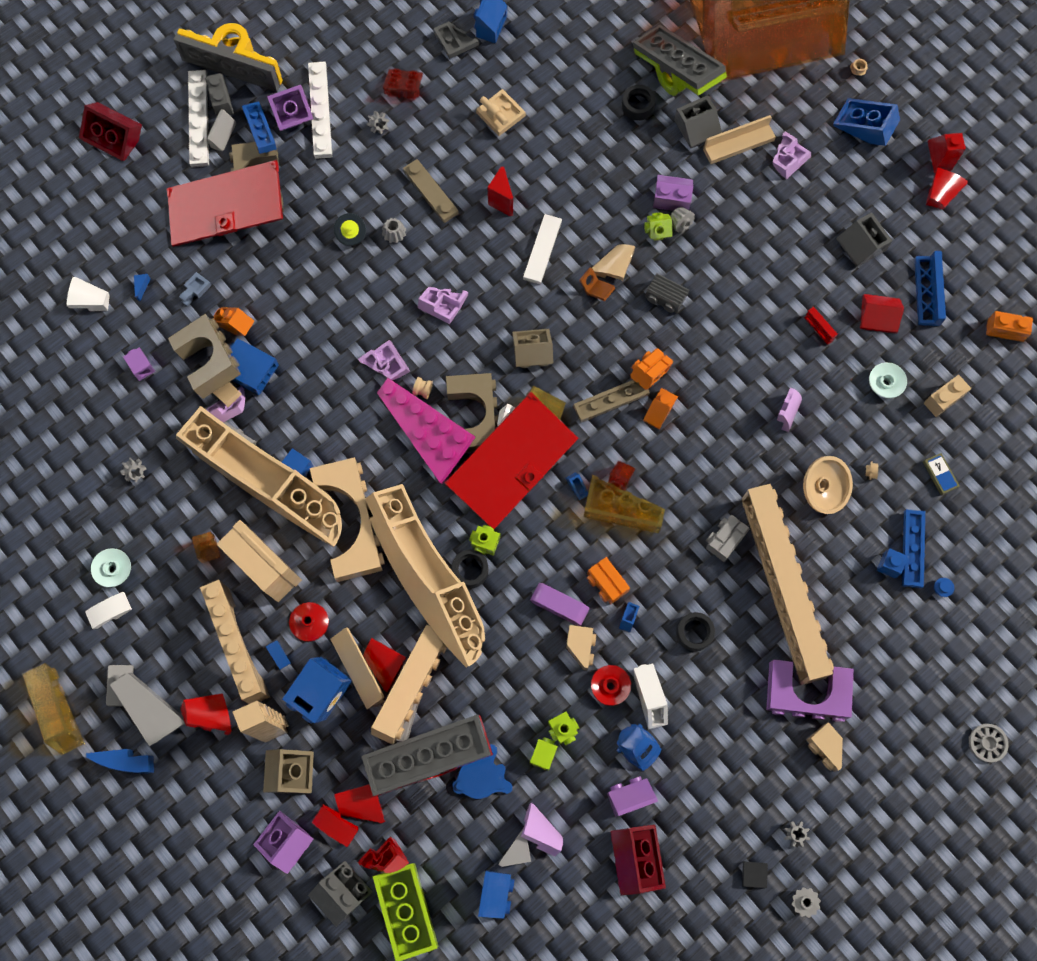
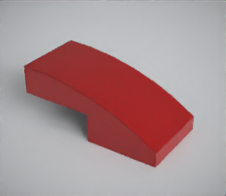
[312,804,358,847]

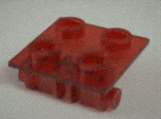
[383,69,423,99]

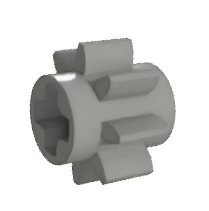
[367,111,390,134]
[120,458,146,483]
[783,822,810,847]

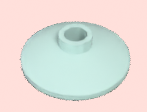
[869,362,907,398]
[91,548,131,587]

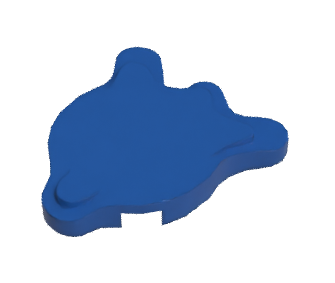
[453,744,513,799]

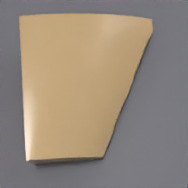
[592,244,635,281]

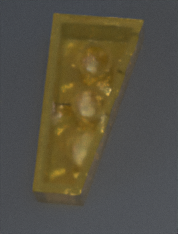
[583,474,665,534]
[23,663,85,755]

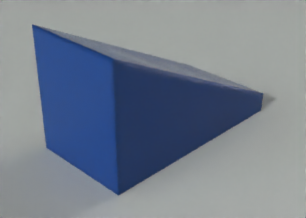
[134,274,151,301]
[565,472,590,500]
[619,602,640,633]
[266,640,291,670]

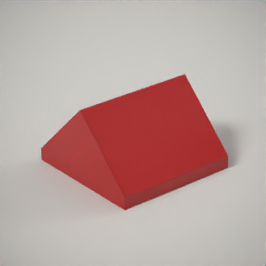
[487,167,513,216]
[860,294,904,334]

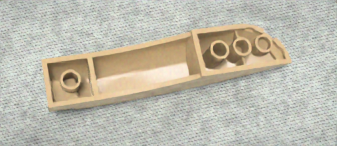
[176,406,342,547]
[365,484,485,667]

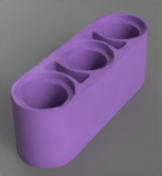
[530,583,590,626]

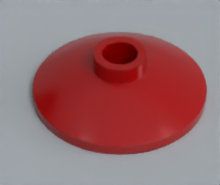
[289,602,329,642]
[591,665,631,706]

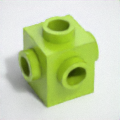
[644,213,672,241]
[469,525,500,556]
[548,711,579,745]

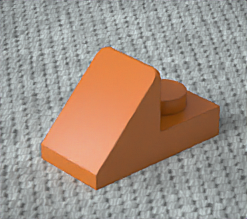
[643,388,678,430]

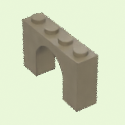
[229,140,284,212]
[168,314,241,399]
[446,373,498,453]

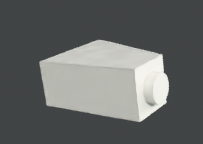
[634,664,668,730]

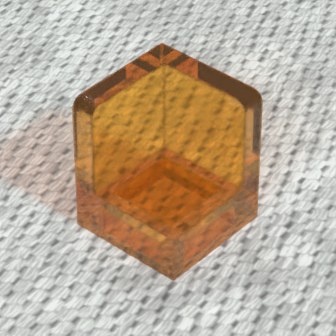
[192,531,220,563]

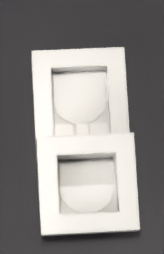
[85,592,132,629]

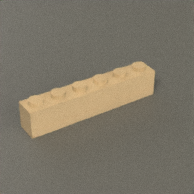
[371,624,448,745]
[233,701,289,743]

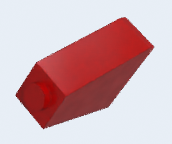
[927,133,966,173]

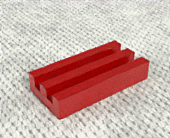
[804,307,838,345]

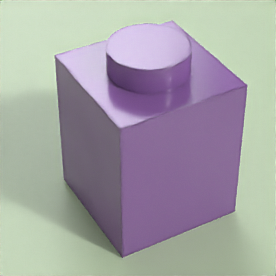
[123,347,155,381]

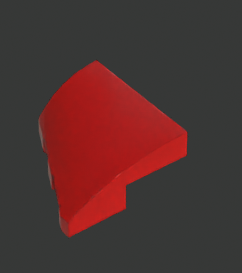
[926,167,968,209]
[363,638,406,693]
[180,693,232,735]
[334,784,385,823]
[358,836,409,873]

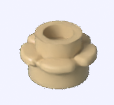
[850,59,868,76]
[866,461,878,480]

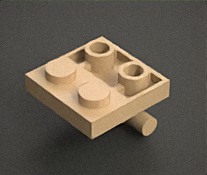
[476,89,526,136]

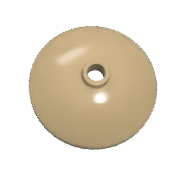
[803,456,853,514]

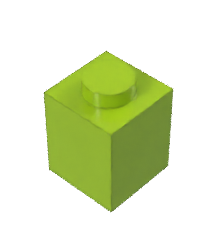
[530,737,558,771]

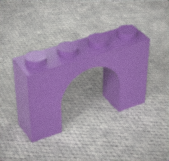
[766,660,854,722]

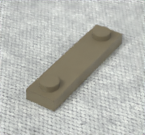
[403,159,459,223]
[573,380,650,423]

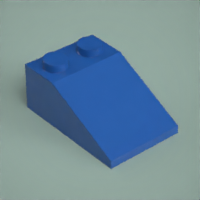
[833,98,900,146]
[478,870,514,919]

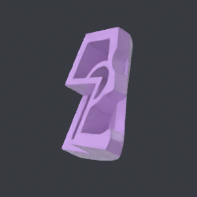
[773,132,811,179]
[418,287,468,324]
[358,340,410,380]
[207,386,245,422]
[777,388,802,432]
[521,803,563,856]

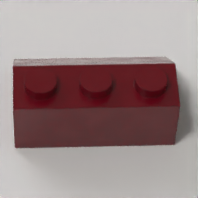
[79,102,142,161]
[611,824,666,896]

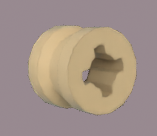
[412,377,433,399]

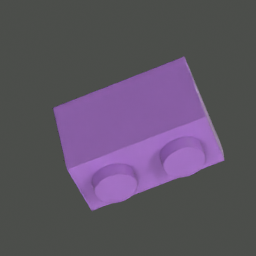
[267,85,313,131]
[653,175,693,211]
[607,776,658,817]
[253,811,313,874]

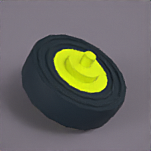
[334,213,366,246]

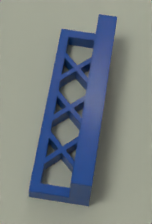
[914,251,946,326]

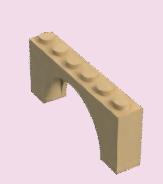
[310,457,385,582]
[200,580,270,704]

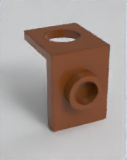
[579,267,615,301]

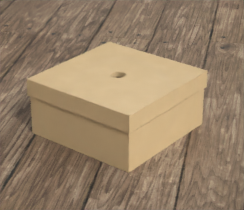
[217,520,302,602]

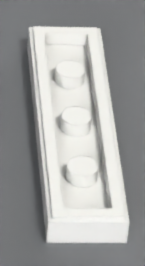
[523,214,562,285]

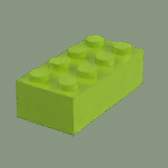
[373,863,439,961]

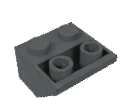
[674,95,722,148]
[836,212,892,267]
[308,861,372,927]

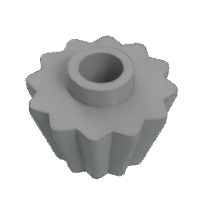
[670,207,695,233]
[382,218,406,243]
[792,887,821,918]

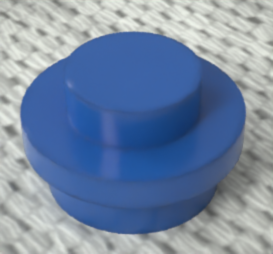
[934,577,954,597]

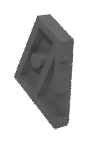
[433,21,479,59]

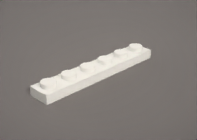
[308,62,332,159]
[188,70,209,168]

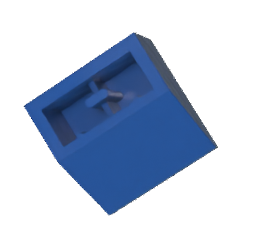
[474,0,508,44]

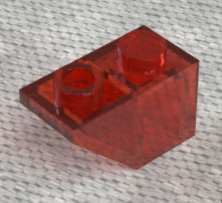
[607,460,636,493]

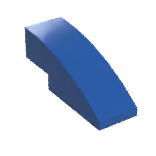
[86,749,154,773]

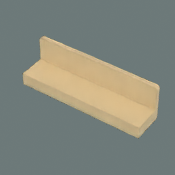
[703,115,776,164]
[330,628,384,709]

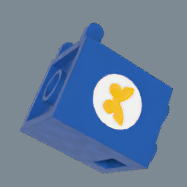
[282,657,352,724]

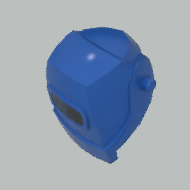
[616,724,662,771]

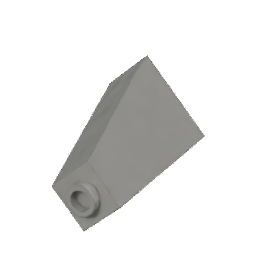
[110,672,185,746]

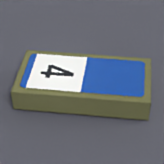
[923,453,960,495]

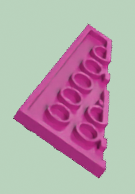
[377,378,475,484]

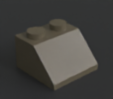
[513,329,553,368]
[263,749,314,793]

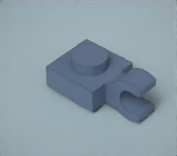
[179,272,211,306]

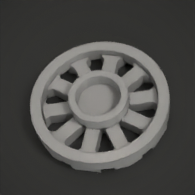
[969,724,1008,763]

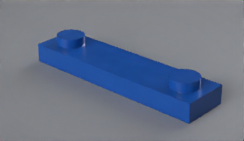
[242,102,277,154]
[902,509,925,588]

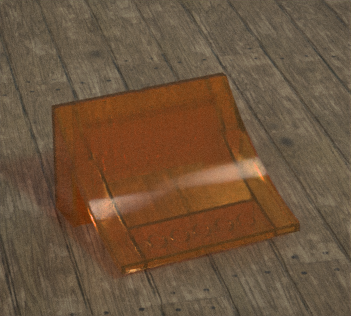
[690,0,850,80]

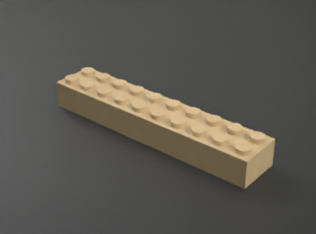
[741,484,834,685]

